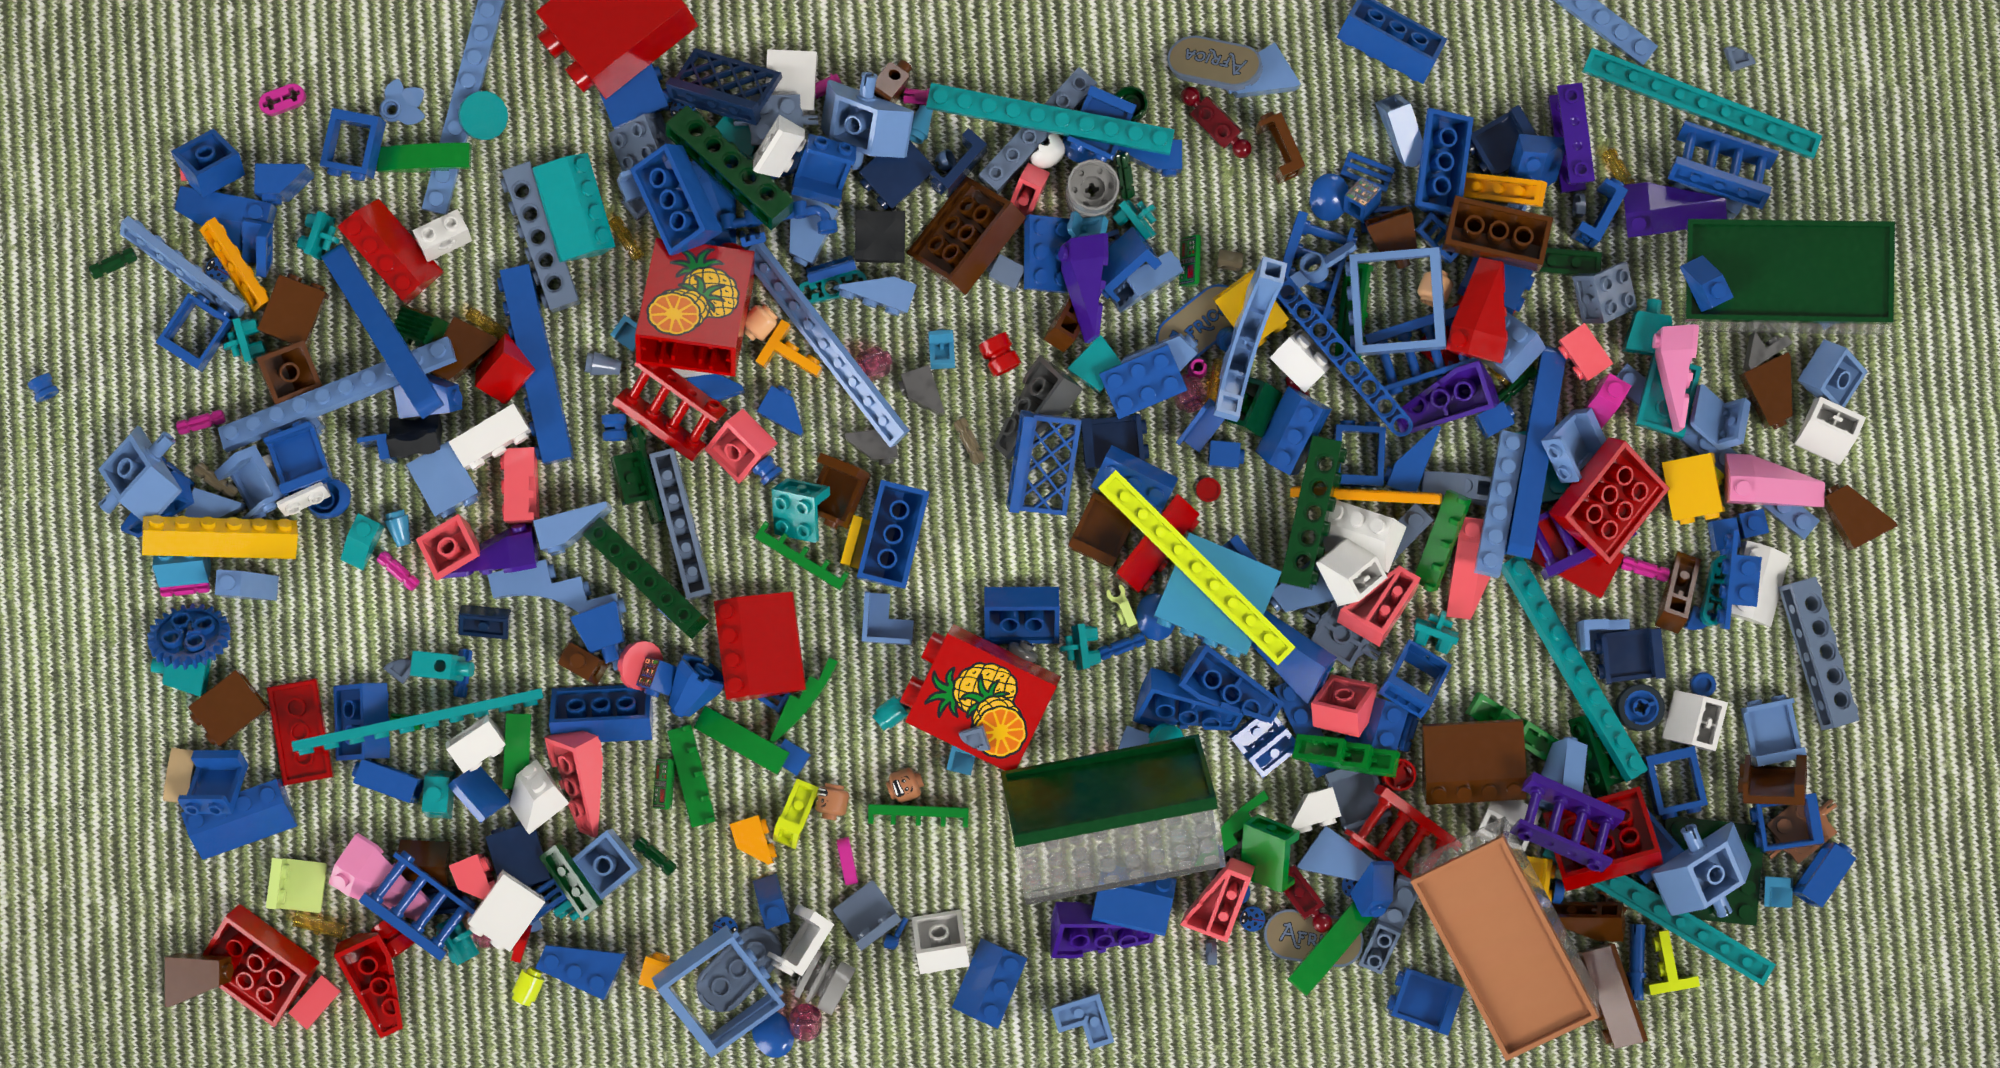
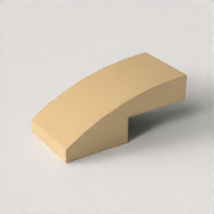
[163,748,195,803]

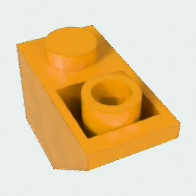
[729,815,777,865]
[639,951,673,990]

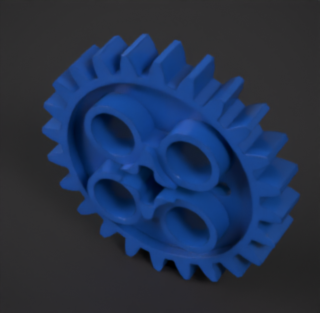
[147,603,231,670]

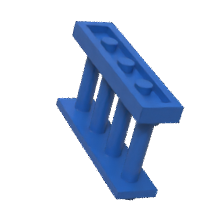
[1668,121,1779,209]
[1276,211,1358,325]
[1365,305,1478,396]
[359,850,477,961]

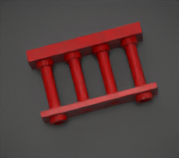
[612,363,728,462]
[1344,784,1463,879]

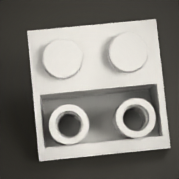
[1270,328,1334,392]
[1794,397,1866,465]
[1316,539,1388,606]
[1662,690,1728,751]
[445,715,506,773]
[1287,787,1341,834]
[1475,800,1542,857]

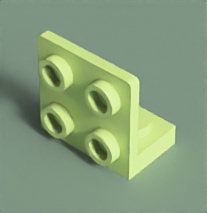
[266,857,327,913]

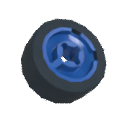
[1615,684,1665,732]

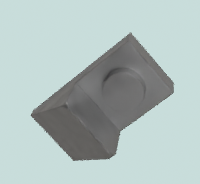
[1743,332,1792,372]

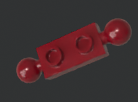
[1181,86,1252,158]
[1283,865,1332,933]

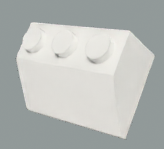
[449,403,532,471]
[1323,500,1406,573]
[1731,540,1790,627]

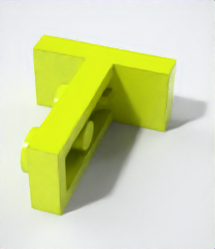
[772,779,819,849]
[1644,929,1700,995]

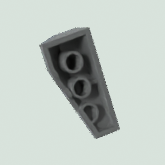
[994,355,1083,459]

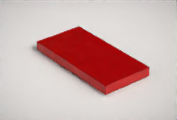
[1528,509,1625,599]
[267,679,334,786]

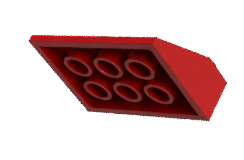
[1548,437,1670,565]
[714,592,806,702]
[1542,786,1663,891]
[203,904,320,1028]

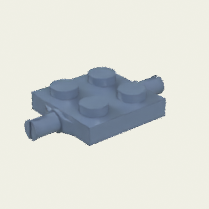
[733,94,818,146]
[1303,600,1381,669]

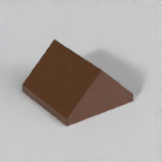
[395,840,451,889]

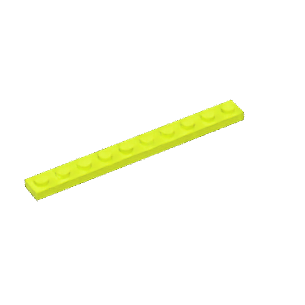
[1098,470,1296,665]

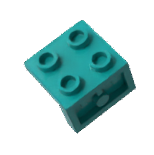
[771,478,830,543]

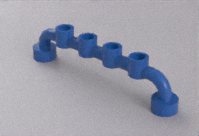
[706,200,838,246]

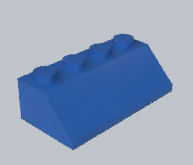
[1336,0,1447,84]
[1415,108,1474,218]
[630,143,723,256]
[857,480,930,589]
[549,685,653,742]
[181,779,298,860]

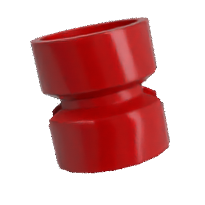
[978,332,1022,378]
[1380,759,1417,791]
[370,920,415,959]

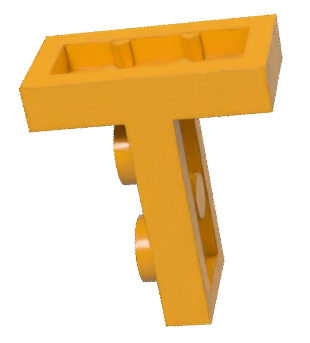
[755,319,822,378]

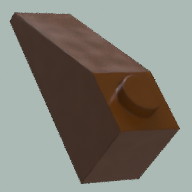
[1043,295,1081,352]
[1655,551,1701,634]
[1546,902,1626,942]

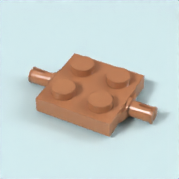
[1765,798,1837,864]

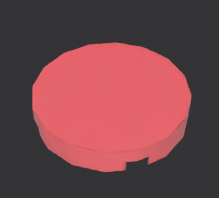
[617,640,663,691]

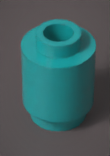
[872,695,910,731]

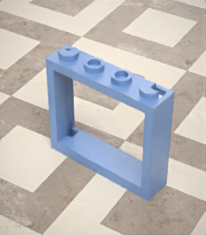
[1345,247,1447,356]
[652,925,785,1058]

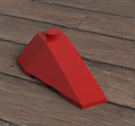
[1446,257,1508,364]
[334,932,403,1039]

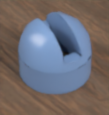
[935,149,956,171]

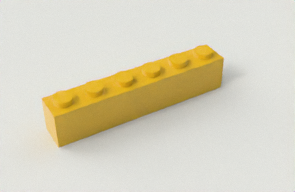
[142,515,298,559]

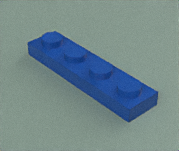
[1273,682,1336,778]

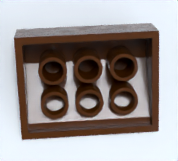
[906,176,1026,295]
[1422,719,1527,805]

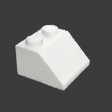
[753,115,807,178]
[509,759,569,834]
[911,909,970,974]

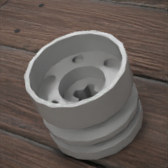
[1065,159,1119,218]
[794,950,856,1016]

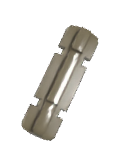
[954,418,985,465]
[193,462,238,499]

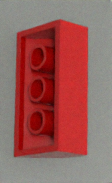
[338,199,444,304]
[1114,494,1199,594]

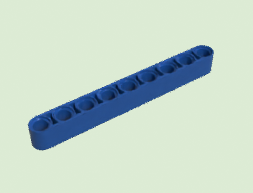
[321,243,444,419]
[1277,273,1413,437]
[1506,346,1566,559]

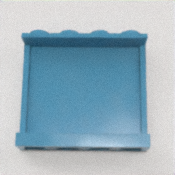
[1153,532,1282,658]

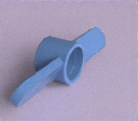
[1280,242,1357,298]

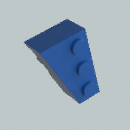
[535,944,628,1000]

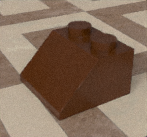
[255,340,322,405]

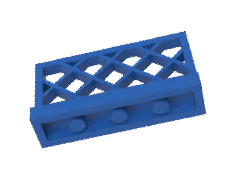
[1006,410,1082,516]

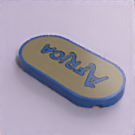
[1156,284,1234,363]

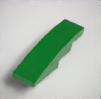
[377,143,472,173]
[769,657,839,743]
[1465,692,1559,762]
[693,706,790,775]
[1292,734,1400,778]
[1193,790,1269,870]
[1287,901,1373,996]

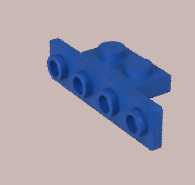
[1717,529,1762,629]

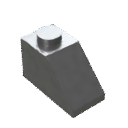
[898,365,945,416]
[845,429,898,465]

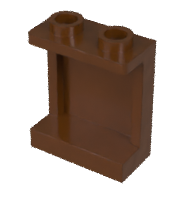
[1255,111,1305,184]
[257,273,330,349]
[816,453,871,530]
[1067,491,1133,569]
[188,670,270,747]
[1738,754,1807,805]

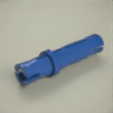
[1626,924,1647,1000]

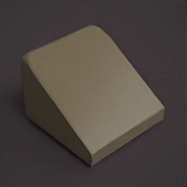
[1216,249,1243,272]

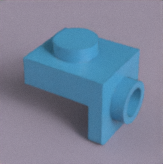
[1067,211,1109,238]
[928,329,955,370]

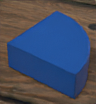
[1684,605,1717,630]

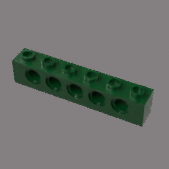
[666,105,794,231]
[1280,436,1347,590]
[583,517,709,639]

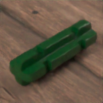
[1115,151,1135,199]
[89,248,138,279]
[1497,365,1538,404]
[633,837,677,876]

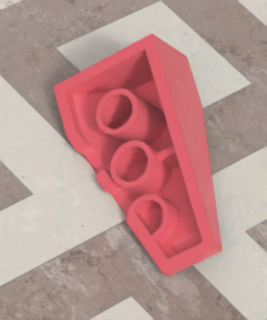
[1446,517,1491,620]
[544,731,603,838]

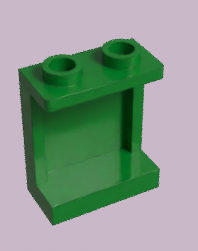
[1241,814,1300,893]

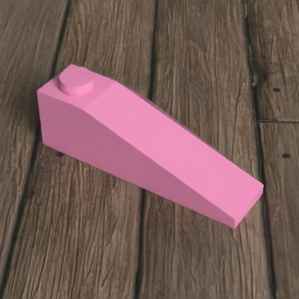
[1652,324,1699,432]
[1724,454,1825,507]
[328,833,431,921]

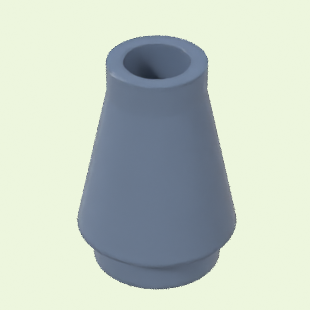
[584,351,622,376]

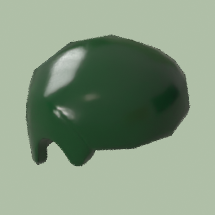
[1113,86,1148,122]

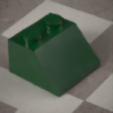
[1223,377,1283,438]

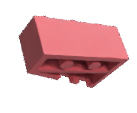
[500,447,540,525]
[1337,565,1421,647]
[1180,858,1255,943]

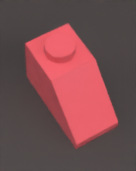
[1010,163,1050,224]

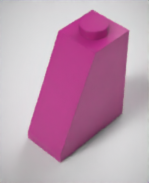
[1583,373,1631,429]

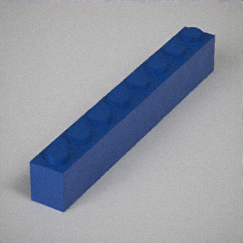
[497,264,575,465]

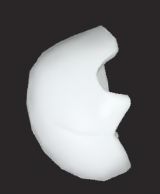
[1030,133,1065,169]

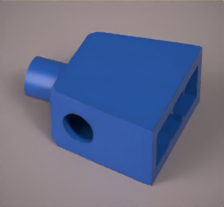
[570,601,625,664]

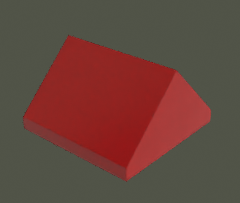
[475,334,535,404]

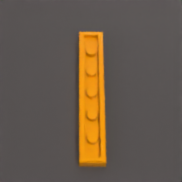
[1290,486,1443,505]

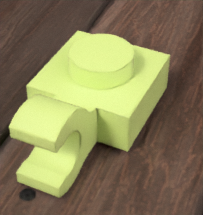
[1106,585,1137,628]

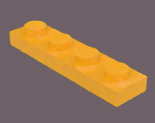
[1463,172,1547,207]
[199,217,269,313]

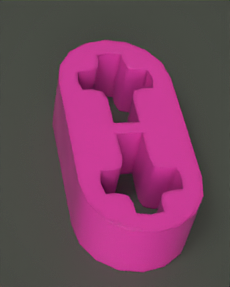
[259,84,306,116]
[836,836,858,886]

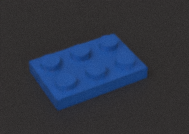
[1024,214,1071,293]
[1099,344,1188,419]

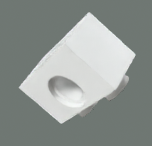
[412,209,472,262]

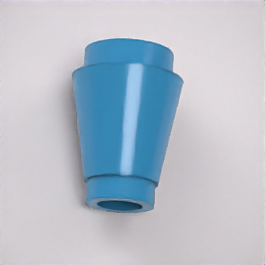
[910,105,933,144]
[384,509,411,547]

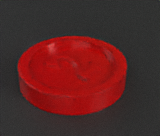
[1196,477,1221,502]

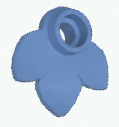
[379,79,425,125]

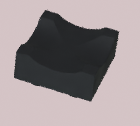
[855,210,905,263]
[386,414,443,458]

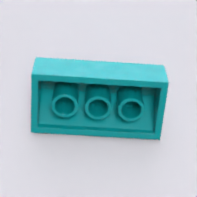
[532,153,616,263]

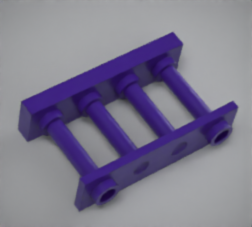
[1548,83,1595,194]
[1535,510,1637,581]
[1510,772,1625,873]

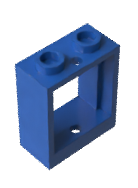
[319,108,386,181]
[155,293,233,372]
[1333,420,1386,488]
[1378,639,1452,719]
[1641,746,1708,819]
[352,759,424,803]
[1749,793,1825,853]
[1793,842,1856,908]

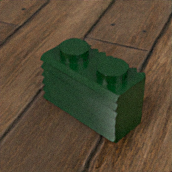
[394,305,449,348]

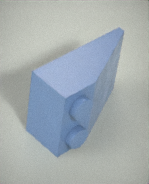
[533,501,612,556]

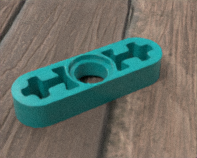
[798,270,867,305]
[1699,555,1726,627]

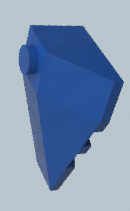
[691,161,737,246]
[174,186,277,250]
[1178,644,1284,723]
[1133,667,1244,731]

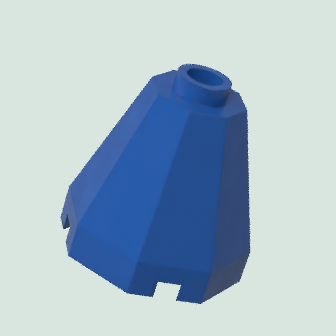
[668,653,724,717]

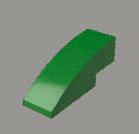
[502,713,531,789]

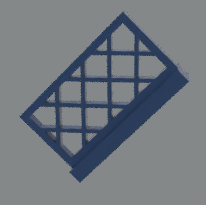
[666,48,782,126]

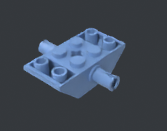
[820,72,914,170]
[98,425,182,522]
[1651,822,1751,918]

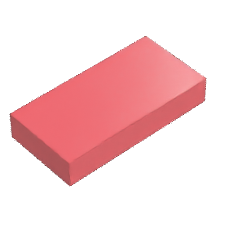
[288,975,341,1029]

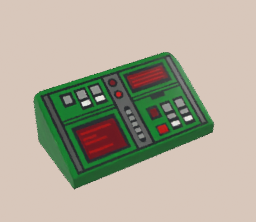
[1179,235,1201,287]
[653,759,675,810]

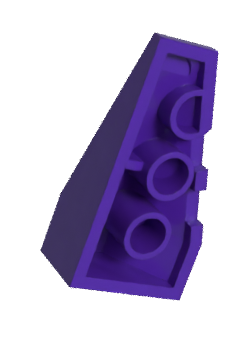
[1623,182,1727,238]
[1058,233,1109,344]
[1396,360,1500,434]
[441,523,539,579]
[1050,902,1155,959]

